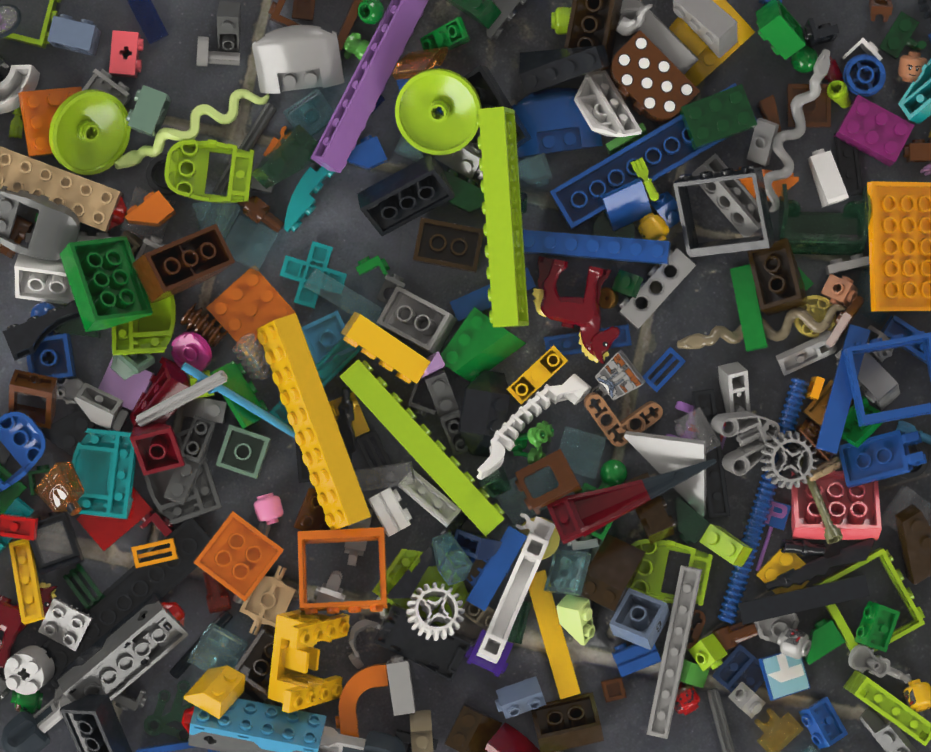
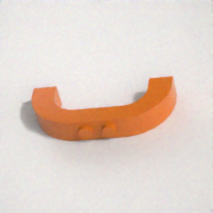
[335,663,389,738]

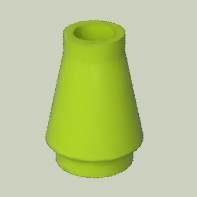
[827,80,851,108]

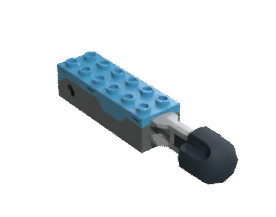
[182,698,406,752]

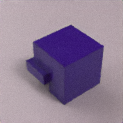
[464,629,514,677]

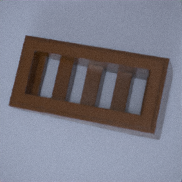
[756,95,781,133]

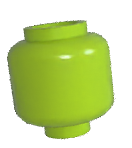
[551,7,572,35]

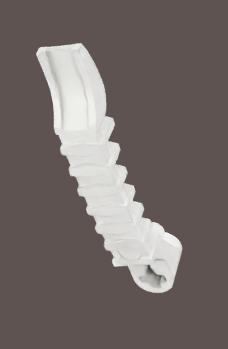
[477,374,592,480]

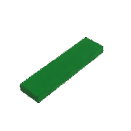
[730,264,768,352]

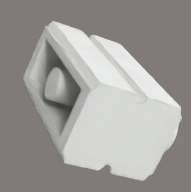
[368,487,413,537]

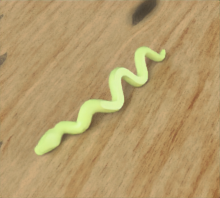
[114,89,270,169]

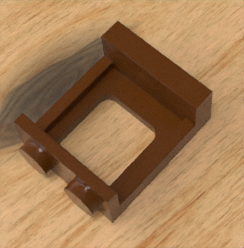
[515,449,583,515]

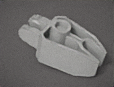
[313,570,346,616]

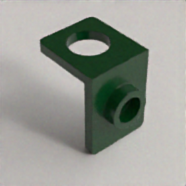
[28,464,60,496]

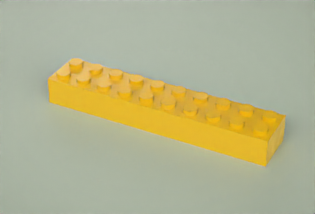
[257,313,371,530]

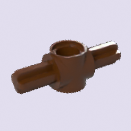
[237,196,284,233]

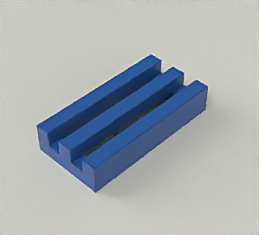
[642,347,686,392]

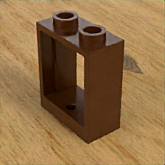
[8,369,57,429]

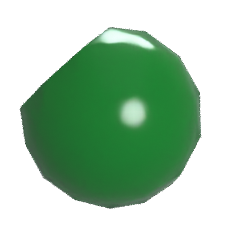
[358,0,384,25]

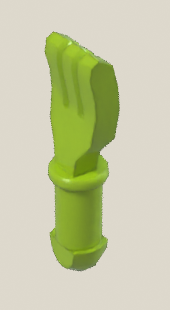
[9,107,23,139]
[630,157,659,201]

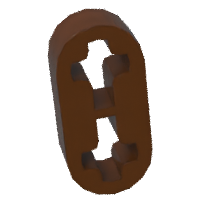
[687,609,706,649]

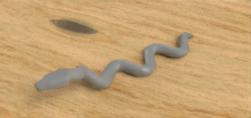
[763,49,830,212]

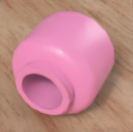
[253,492,284,525]

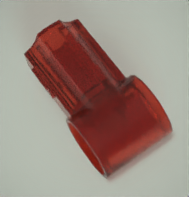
[203,572,232,614]

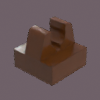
[868,0,893,22]

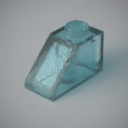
[518,153,552,188]

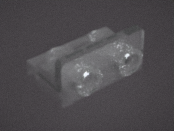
[674,407,721,453]

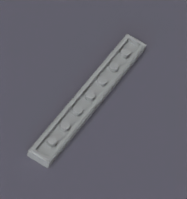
[646,565,703,739]

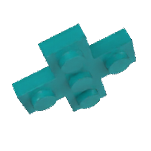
[279,241,348,309]

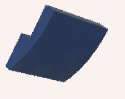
[712,644,765,693]

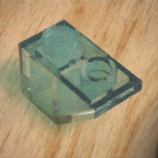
[432,532,473,586]

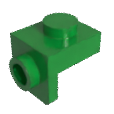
[355,255,390,276]

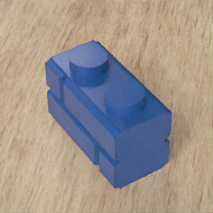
[611,642,661,677]

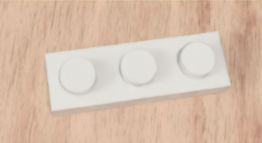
[398,469,461,528]

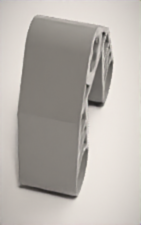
[711,411,780,476]

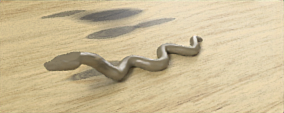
[677,304,845,349]

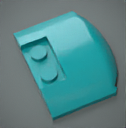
[70,428,137,519]

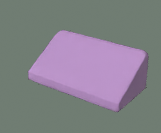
[420,351,445,379]

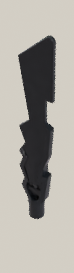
[336,387,356,474]
[387,513,468,599]
[765,538,874,591]

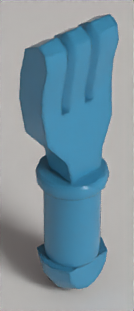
[896,421,931,445]

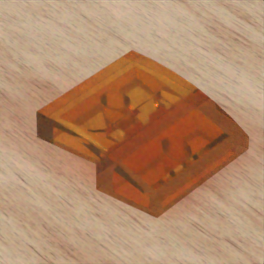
[392,47,449,80]

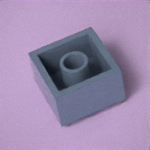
[47,14,101,57]
[609,588,670,650]

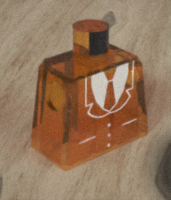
[34,462,84,516]

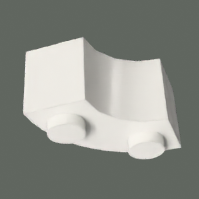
[0,65,40,114]

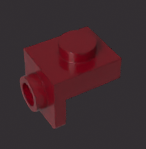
[140,511,174,537]

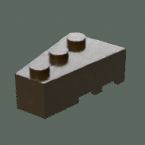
[624,472,676,544]
[895,504,931,585]

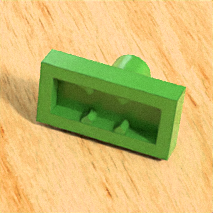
[605,123,648,156]

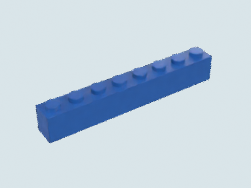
[523,230,671,265]

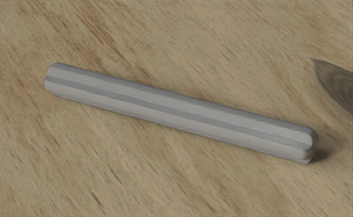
[135,370,228,427]

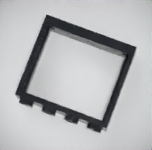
[673,165,775,258]

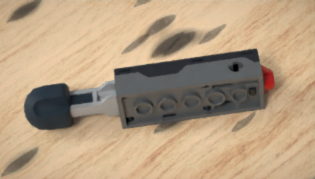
[1,593,189,752]

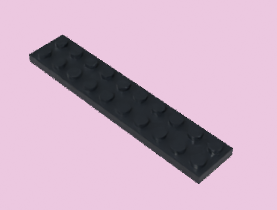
[41,518,211,689]

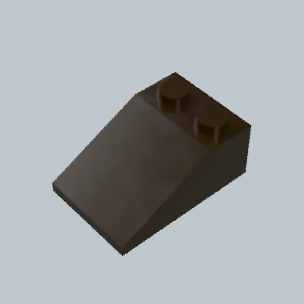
[747,238,809,316]
[576,534,646,611]
[234,625,275,703]

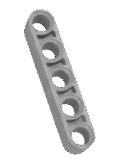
[620,0,699,74]

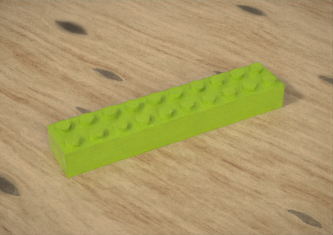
[476,107,529,327]
[339,359,505,536]

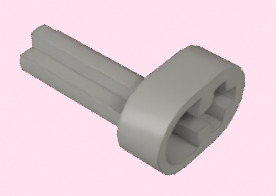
[196,36,240,67]

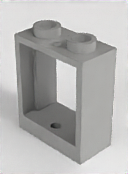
[386,655,416,716]

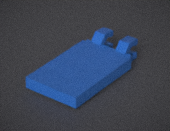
[838,429,927,488]

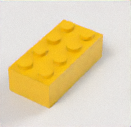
[340,312,430,384]

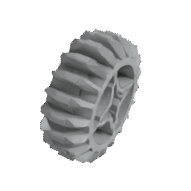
[760,431,818,489]

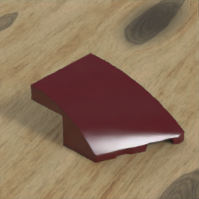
[485,722,540,752]

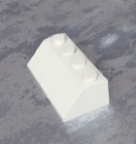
[14,253,75,305]

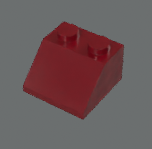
[130,422,185,476]

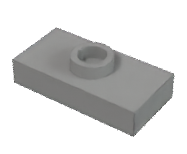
[747,118,779,166]

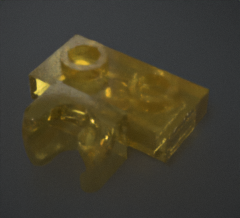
[754,708,804,752]

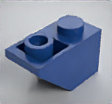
[347,135,388,170]

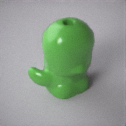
[343,32,370,60]

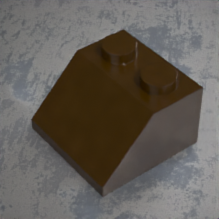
[445,703,502,752]

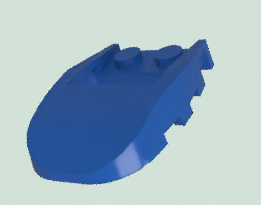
[0,412,46,492]

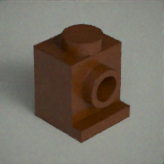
[903,139,931,163]

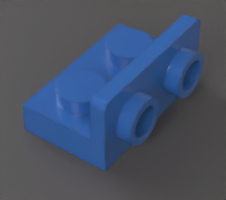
[799,697,848,749]

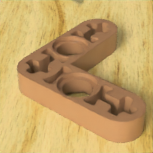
[584,392,663,447]

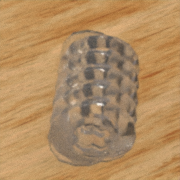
[232,333,273,380]

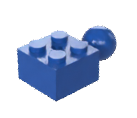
[26,302,76,383]

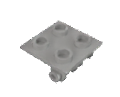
[38,598,93,652]

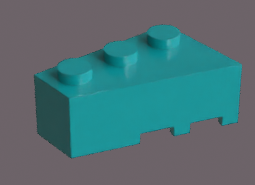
[898,58,931,124]

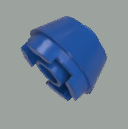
[843,54,886,97]

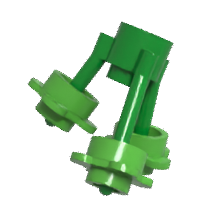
[507,420,554,465]

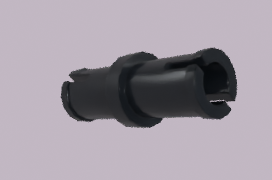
[780,539,826,557]

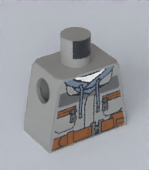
[591,350,646,400]

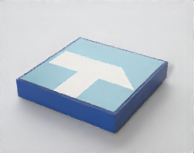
[758,652,810,701]

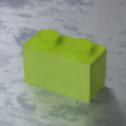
[699,524,753,567]

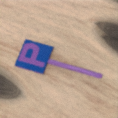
[756,501,792,571]

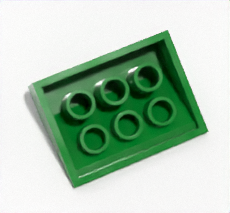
[60,236,153,332]

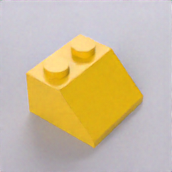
[184,665,246,719]

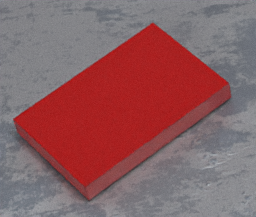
[76,486,154,551]

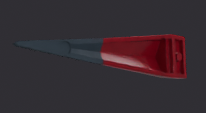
[546,459,717,544]

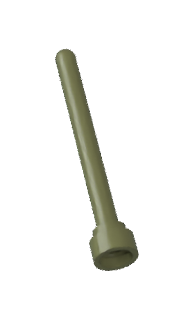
[799,457,843,544]

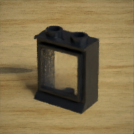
[29,509,84,575]

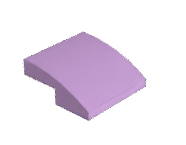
[98,357,155,410]

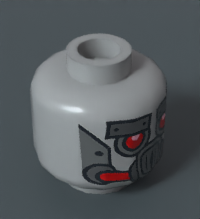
[777,628,811,659]

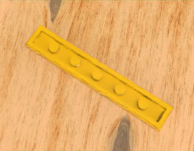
[528,569,581,699]

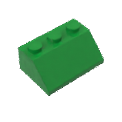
[209,360,269,429]

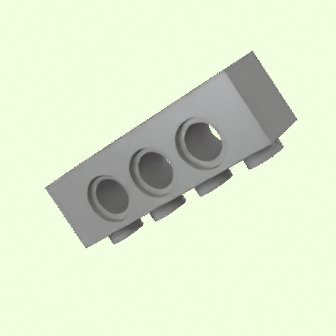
[691,153,761,237]
[618,248,696,330]

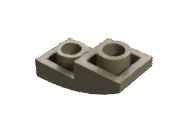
[462,601,495,631]

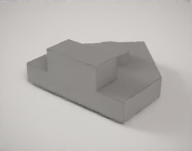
[753,613,800,646]

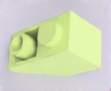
[556,594,595,646]

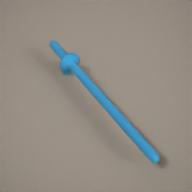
[181,362,295,439]

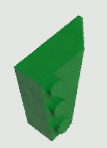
[440,306,526,382]

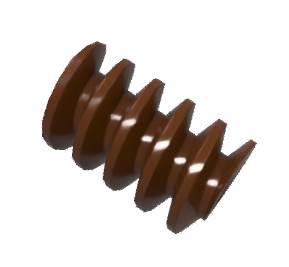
[180,303,228,348]

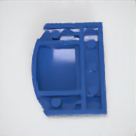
[512,88,603,158]

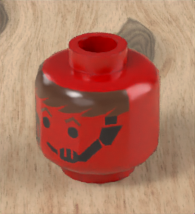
[674,682,701,716]

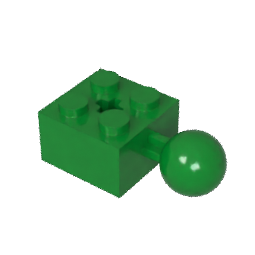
[756,0,818,73]
[578,459,627,540]

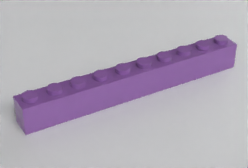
[310,0,429,173]

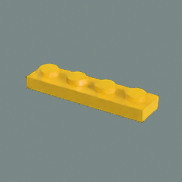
[9,539,45,625]

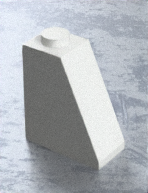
[808,149,849,208]

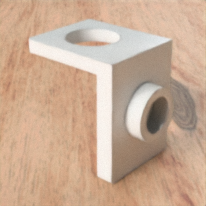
[842,38,883,61]

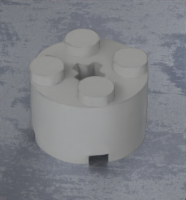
[4,645,55,695]

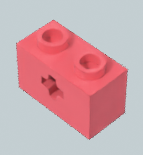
[109,30,144,78]

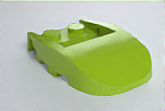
[164,139,254,204]
[630,539,713,606]

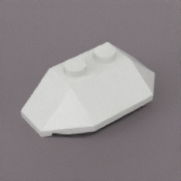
[574,70,642,137]

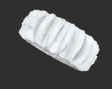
[406,582,465,641]

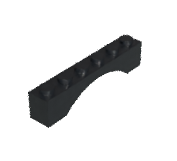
[3,300,81,361]

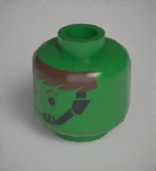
[11,690,43,714]

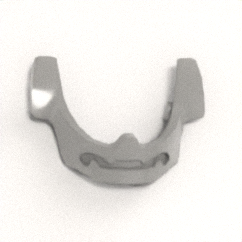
[348,619,381,669]

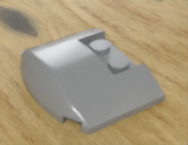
[252,25,345,94]

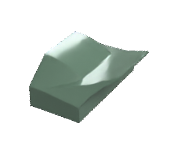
[110,345,155,380]

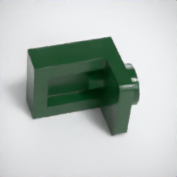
[612,269,644,298]

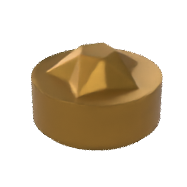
[599,287,618,309]

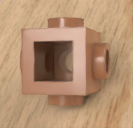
[821,274,858,307]

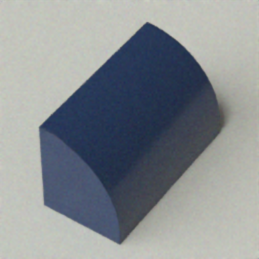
[452,529,502,560]

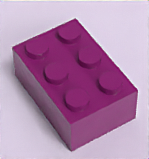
[834,95,915,167]

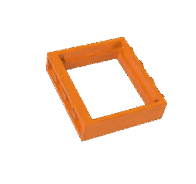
[298,527,388,615]

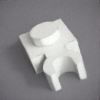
[515,513,555,542]

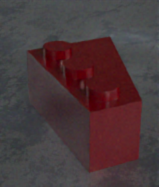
[130,356,190,427]

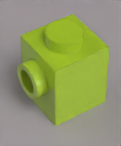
[688,633,728,671]

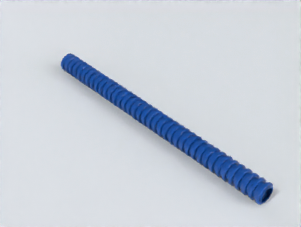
[717,378,810,624]

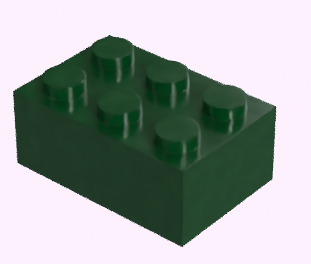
[680,84,757,150]

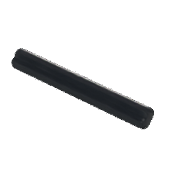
[169,610,233,679]

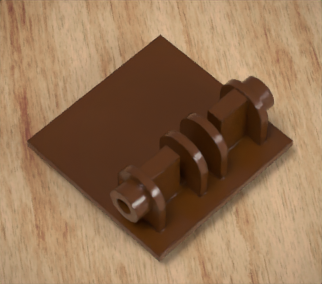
[796,417,833,461]
[293,487,330,531]

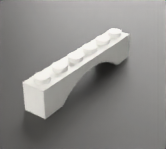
[477,533,549,664]

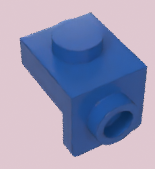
[650,192,680,229]

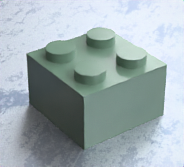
[126,85,172,138]
[216,424,272,479]

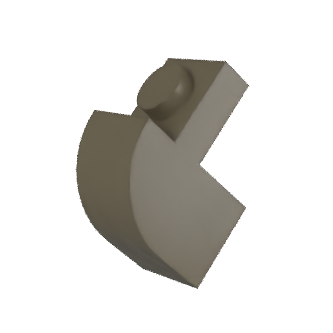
[409,710,433,752]

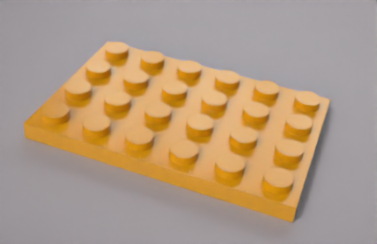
[867,181,931,312]

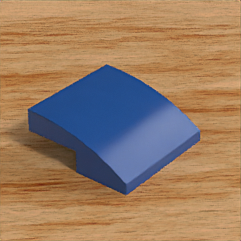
[600,178,652,231]

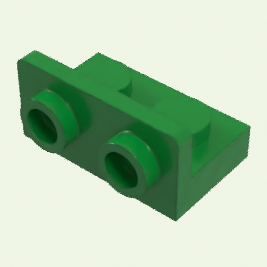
[855,601,900,652]

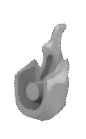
[616,4,653,36]

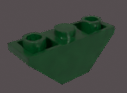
[443,169,485,213]

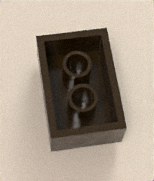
[413,217,484,273]

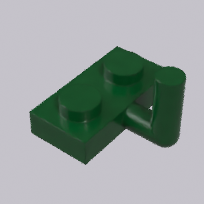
[878,11,927,59]

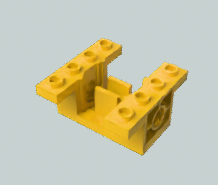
[268,609,350,713]

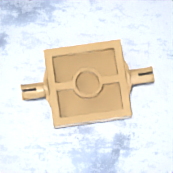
[239,565,296,636]

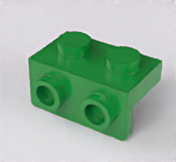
[841,396,884,448]

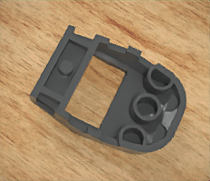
[0,186,80,261]

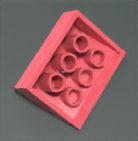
[791,471,882,540]

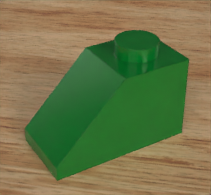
[804,618,845,665]

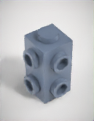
[495,676,546,719]

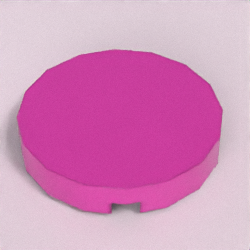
[171,332,212,371]

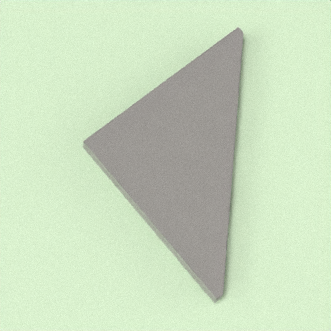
[624,431,706,517]

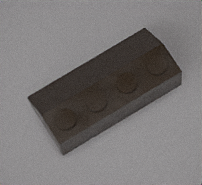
[564,0,623,71]

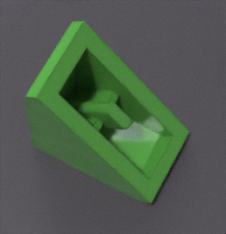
[680,659,710,688]

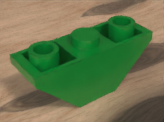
[420,17,471,58]

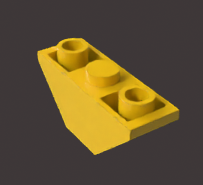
[507,345,568,405]

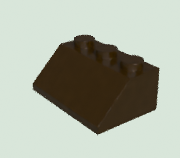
[531,692,604,752]

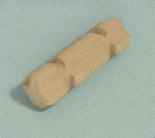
[807,456,842,481]

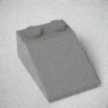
[376,286,457,354]

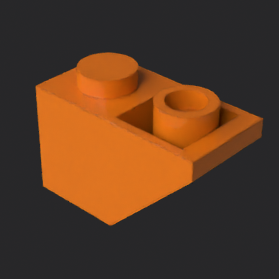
[125,190,176,227]

